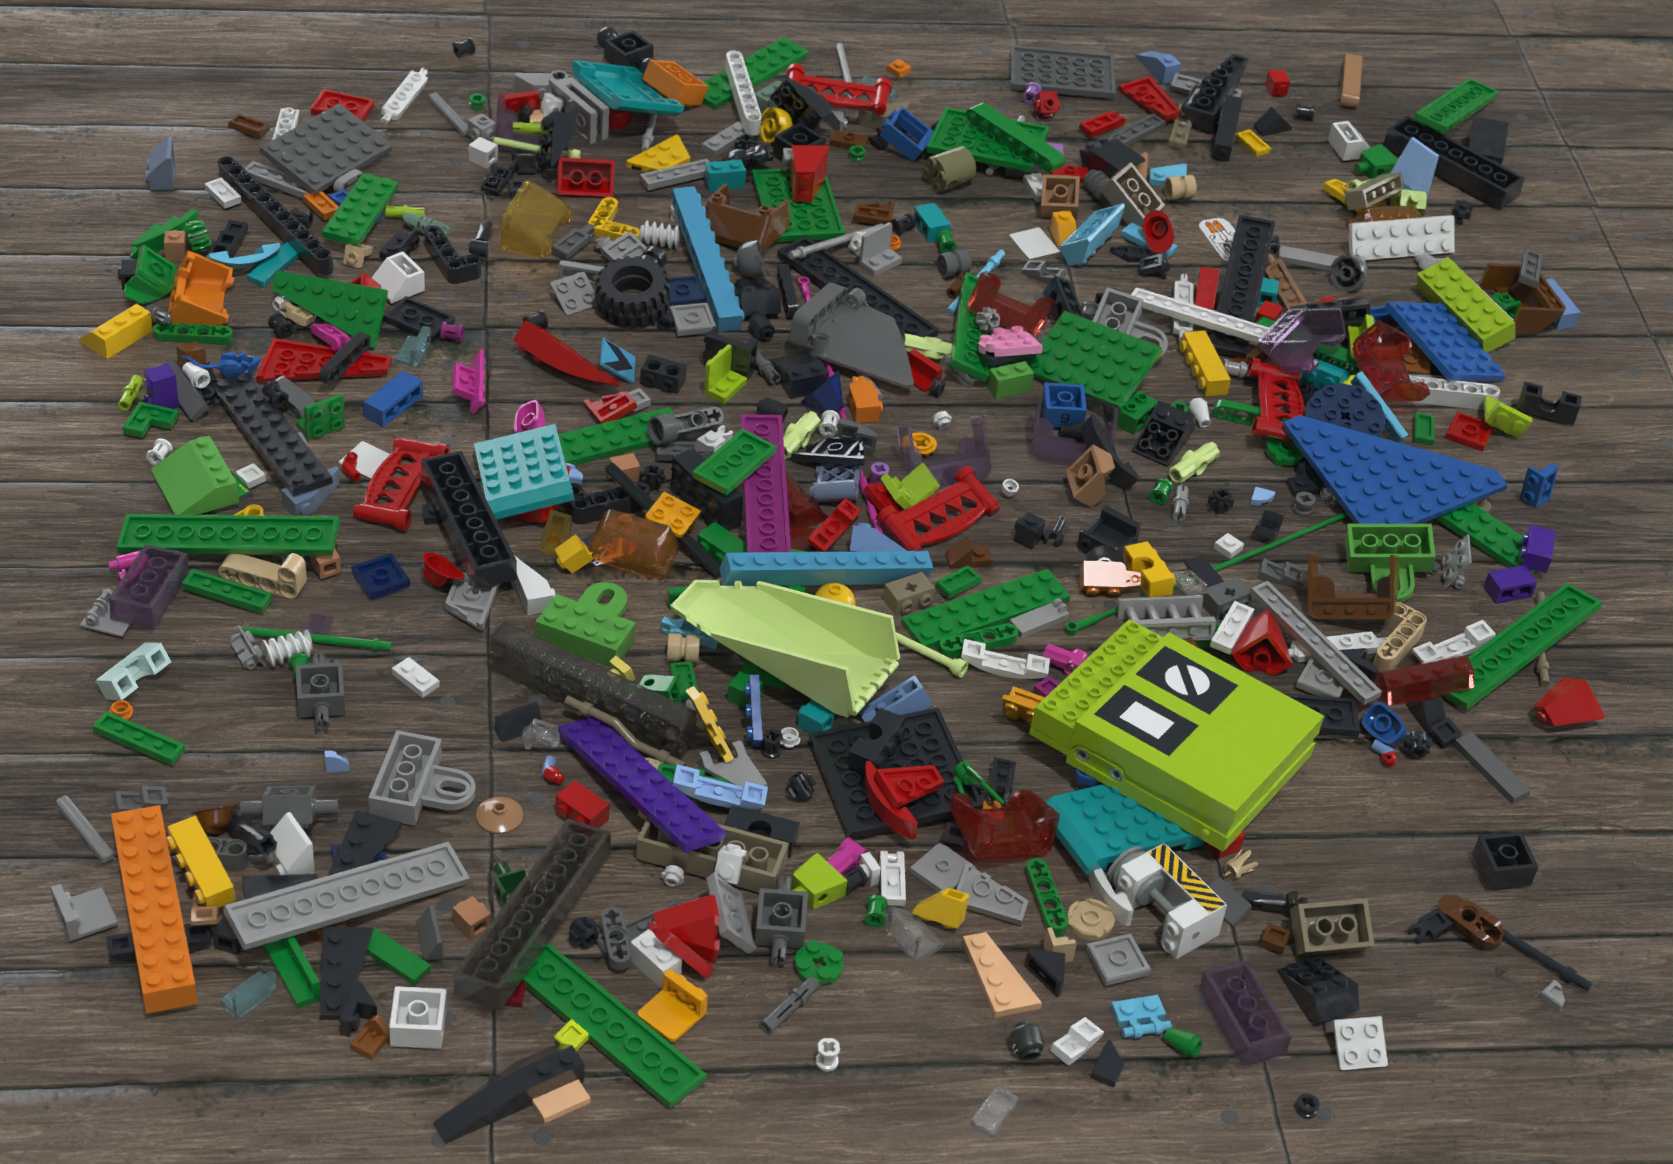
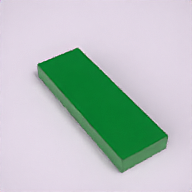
[367,928,431,986]

